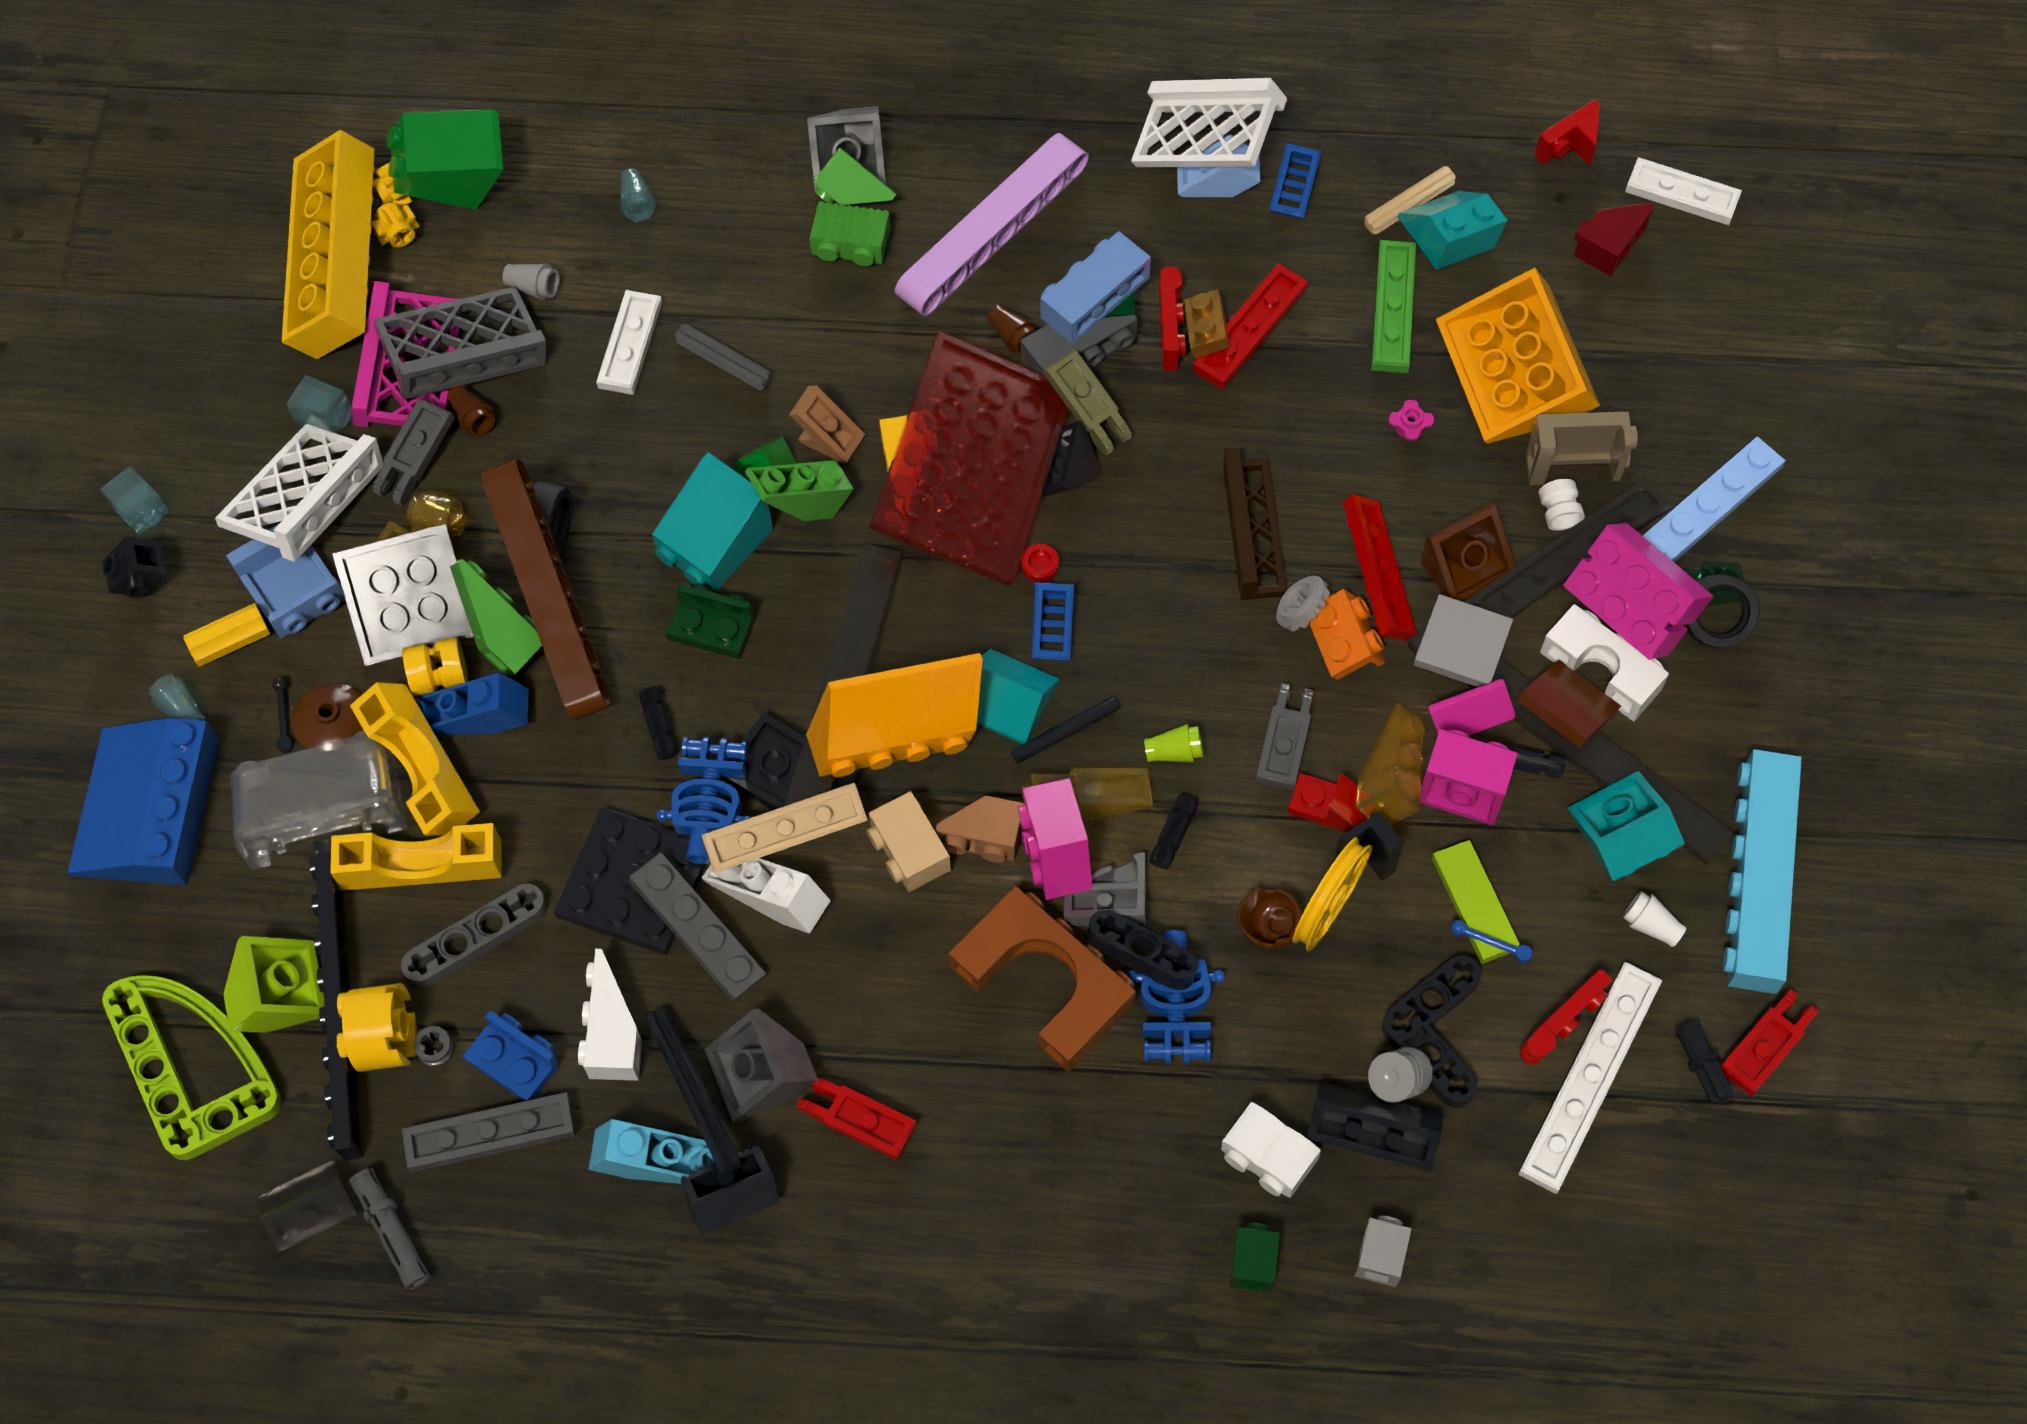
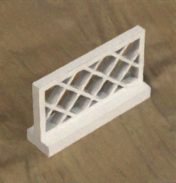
[1131,78,1287,167]
[215,424,384,562]

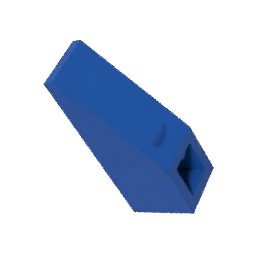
[414,672,529,736]

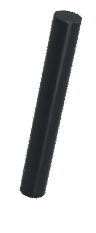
[1010,696,1119,764]

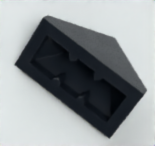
[1038,421,1102,497]

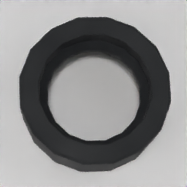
[533,481,573,554]
[1684,574,1760,649]

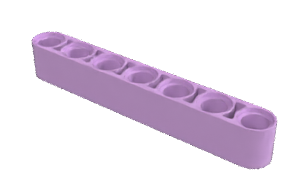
[895,133,1089,316]

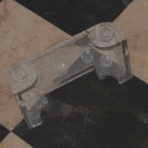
[230,731,408,870]

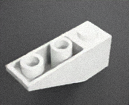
[701,858,831,934]
[578,949,642,1081]

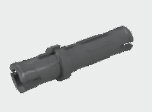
[349,1168,431,1291]

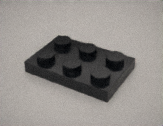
[720,712,862,810]

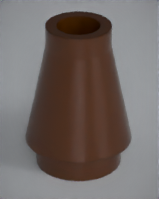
[987,305,1036,355]
[447,385,495,437]

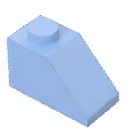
[1177,134,1260,197]

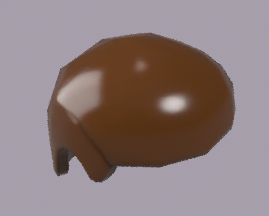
[1237,888,1303,950]

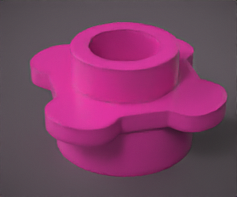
[1389,400,1434,440]

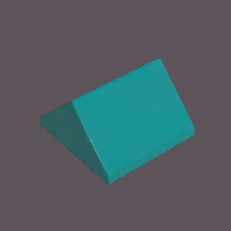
[977,649,1060,744]

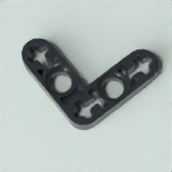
[1382,955,1482,1108]

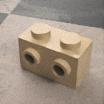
[866,791,951,892]

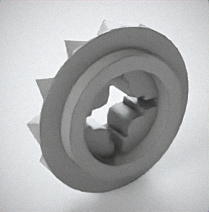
[1276,576,1330,632]

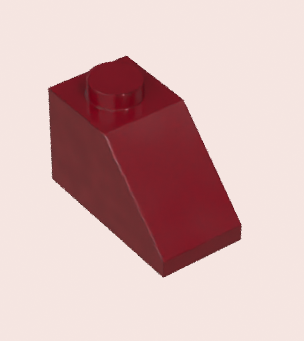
[1574,203,1655,277]

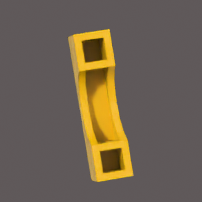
[350,682,480,835]
[331,823,502,891]

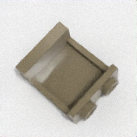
[1525,411,1638,486]

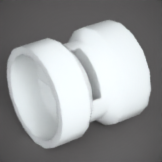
[1538,479,1585,531]

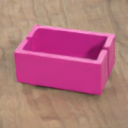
[1563,523,1713,660]

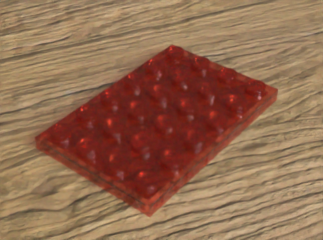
[869,331,1069,586]

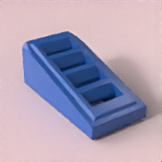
[1269,143,1321,220]
[1031,582,1074,662]

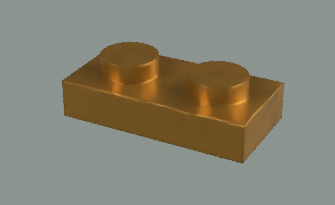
[1184,289,1230,358]

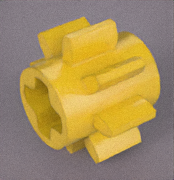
[372,163,412,208]
[371,202,419,248]

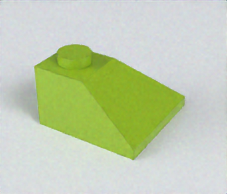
[224,936,325,1033]

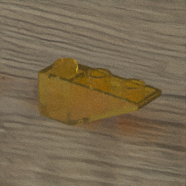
[1356,703,1425,825]

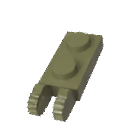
[1043,349,1132,455]

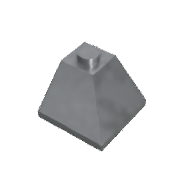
[807,106,886,190]
[704,1009,818,1122]

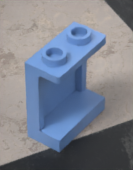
[226,524,346,639]

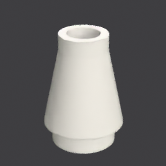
[1622,891,1687,947]

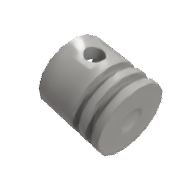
[1368,1047,1432,1102]

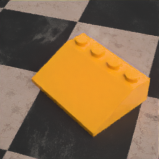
[1436,267,1600,444]
[806,653,983,777]

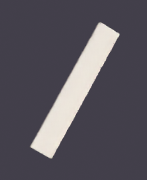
[1518,962,1662,1194]

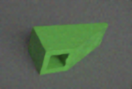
[745,460,854,521]
[450,559,542,676]

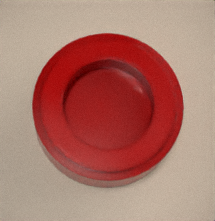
[1021,544,1059,583]

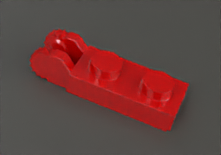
[1159,266,1185,371]
[1519,970,1613,1066]
[1721,989,1819,1097]
[796,1077,917,1161]

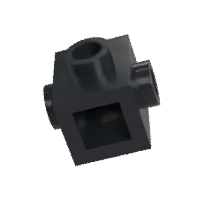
[103,536,167,598]

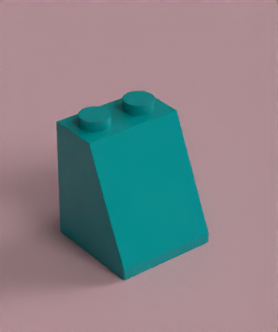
[652,452,773,593]

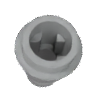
[502,264,560,300]

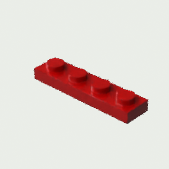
[1193,263,1308,390]
[1343,494,1417,641]

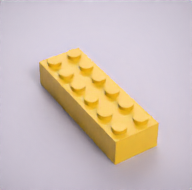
[282,130,375,359]

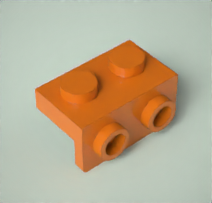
[1309,589,1386,680]

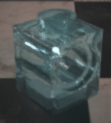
[100,466,168,535]

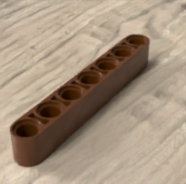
[481,458,612,721]

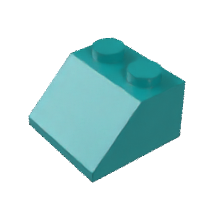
[1398,191,1508,270]
[1568,771,1685,881]

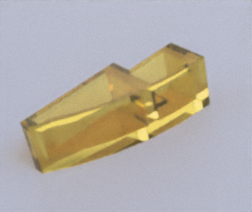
[1021,767,1153,820]

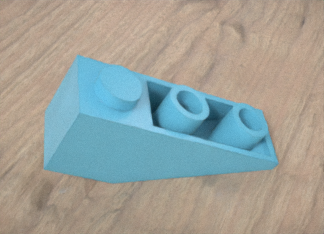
[588,1119,715,1184]

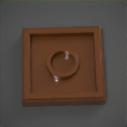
[1517,659,1621,748]

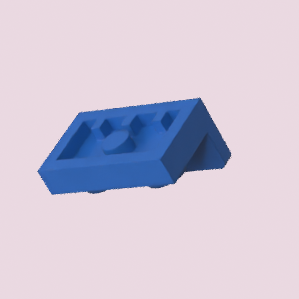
[462,1010,560,1101]

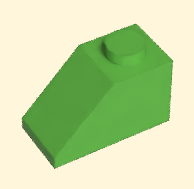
[813,147,896,205]

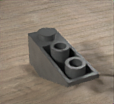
[1020,315,1138,391]

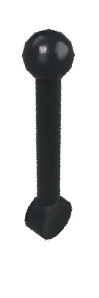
[272,677,294,754]

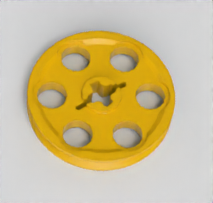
[1292,837,1372,952]

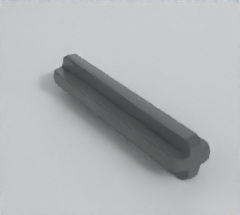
[675,324,772,390]

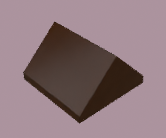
[1421,503,1518,602]

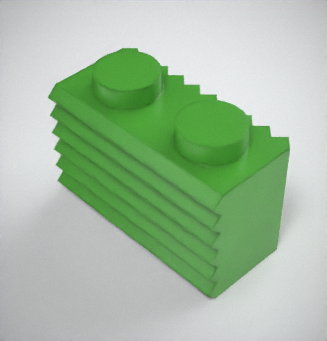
[809,201,891,266]

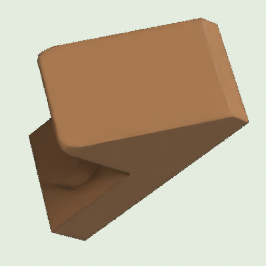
[789,385,865,463]

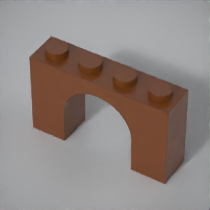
[948,886,1136,1073]

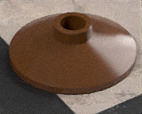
[292,683,366,756]

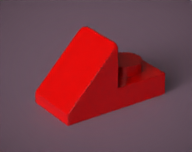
[1535,100,1600,165]
[1287,773,1375,832]

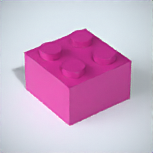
[1417,729,1518,826]
[1018,778,1093,900]

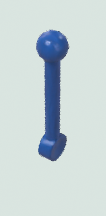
[1450,920,1532,963]

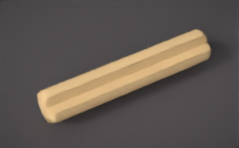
[1364,166,1456,235]

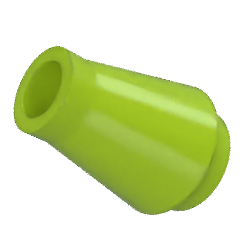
[1144,724,1204,763]

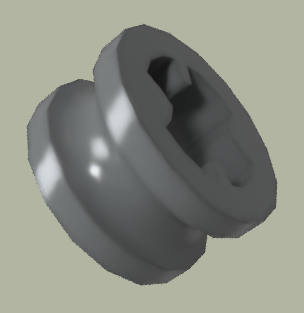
[413,1026,454,1068]

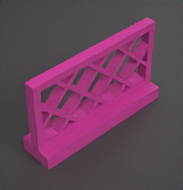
[352,281,462,428]

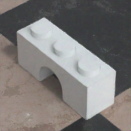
[1540,604,1669,722]

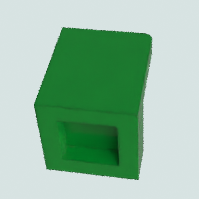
[734,436,797,482]

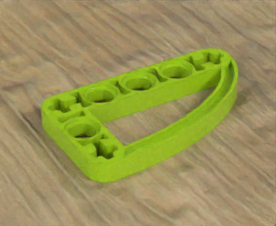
[102,975,282,1160]

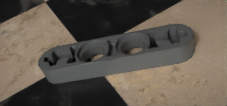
[401,884,547,988]

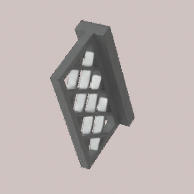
[374,286,546,400]

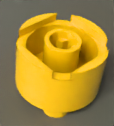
[337,983,417,1072]

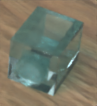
[286,375,352,434]

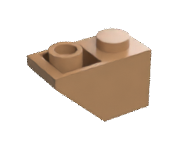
[935,795,1024,863]

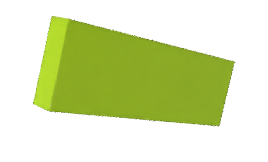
[1431,840,1520,964]

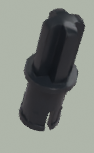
[1675,1022,1733,1104]

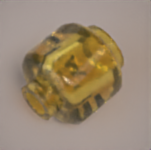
[406,490,467,539]

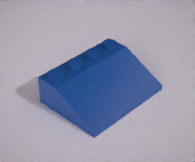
[67,718,219,885]

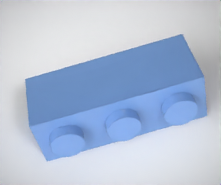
[1040,231,1151,344]

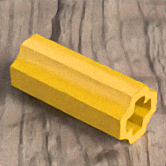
[183,603,270,667]

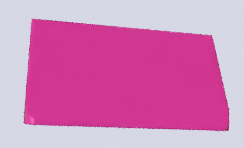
[1428,679,1515,736]

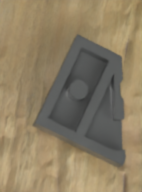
[1064,852,1146,926]

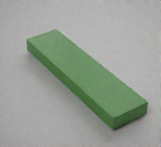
[1371,240,1416,373]

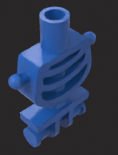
[656,736,751,864]
[1126,930,1225,1063]

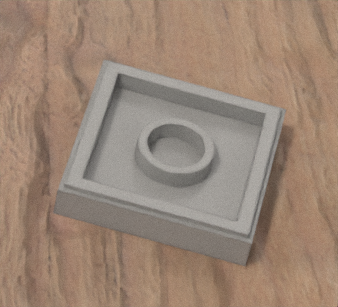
[1413,594,1513,687]

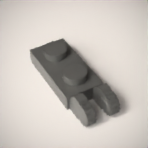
[373,399,455,506]
[1255,683,1314,791]

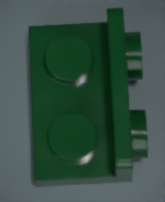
[666,584,755,659]

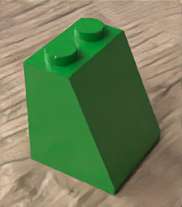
[387,109,503,210]

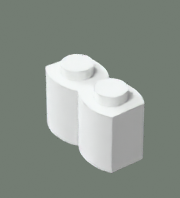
[1221,1102,1321,1198]

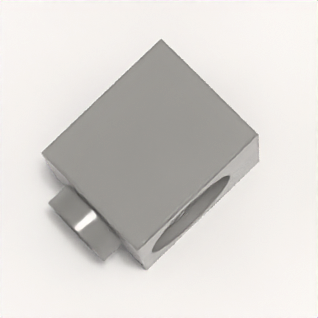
[1354,1216,1412,1288]

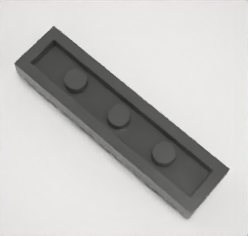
[629,852,766,1003]
[402,1092,576,1173]

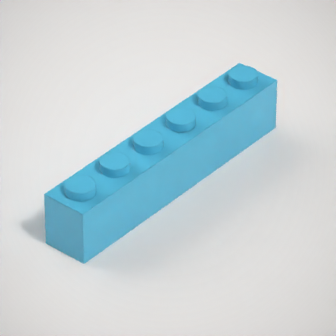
[1722,749,1802,994]

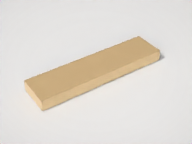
[701,782,868,873]

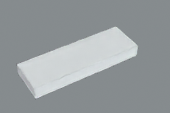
[1625,157,1742,225]
[596,290,662,395]

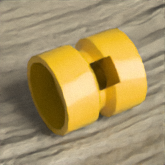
[402,637,469,697]

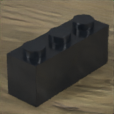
[1307,1082,1443,1171]

